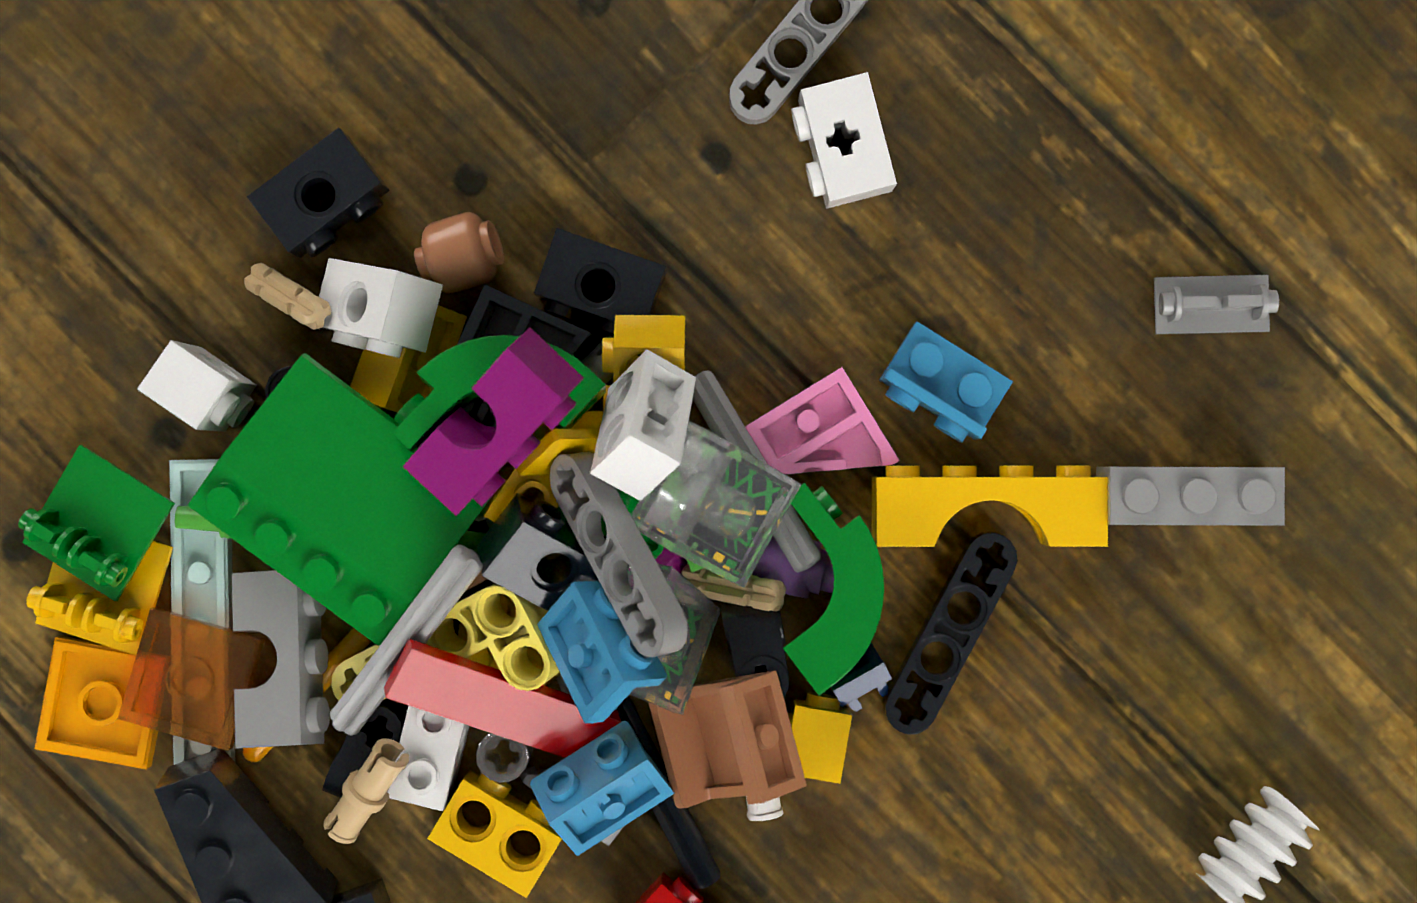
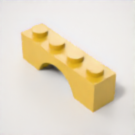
[872,466,1108,547]

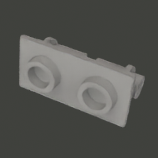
[1154,275,1279,334]

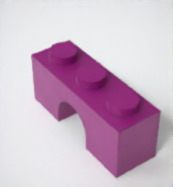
[403,328,584,516]

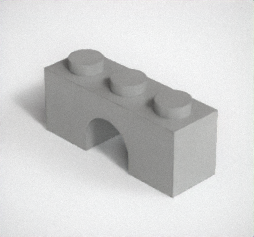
[1096,467,1285,526]
[232,570,330,748]

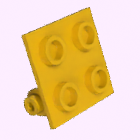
[26,541,173,656]

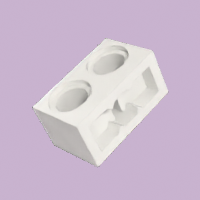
[590,349,696,501]

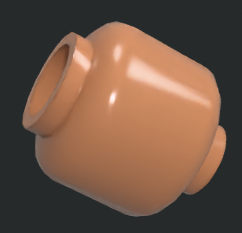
[414,212,504,294]

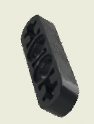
[883,532,1018,735]

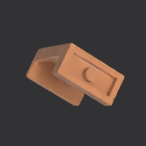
[648,671,807,808]

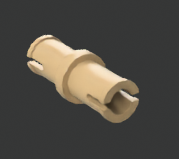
[324,739,409,844]

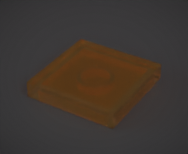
[118,607,265,751]

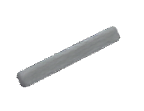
[692,370,821,573]
[330,545,483,736]

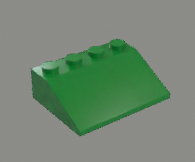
[187,353,494,646]

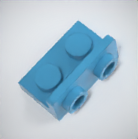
[879,322,1013,443]
[537,581,667,724]
[530,721,674,856]

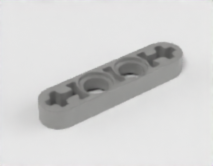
[729,0,868,125]
[550,451,688,657]

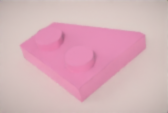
[745,367,900,475]

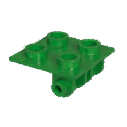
[18,444,175,602]

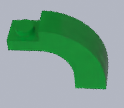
[392,335,606,454]
[783,482,884,696]

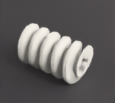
[1196,786,1320,903]

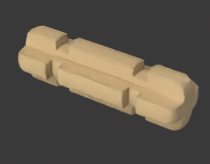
[244,263,331,330]
[680,564,786,611]

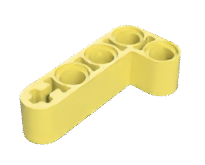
[331,583,560,701]

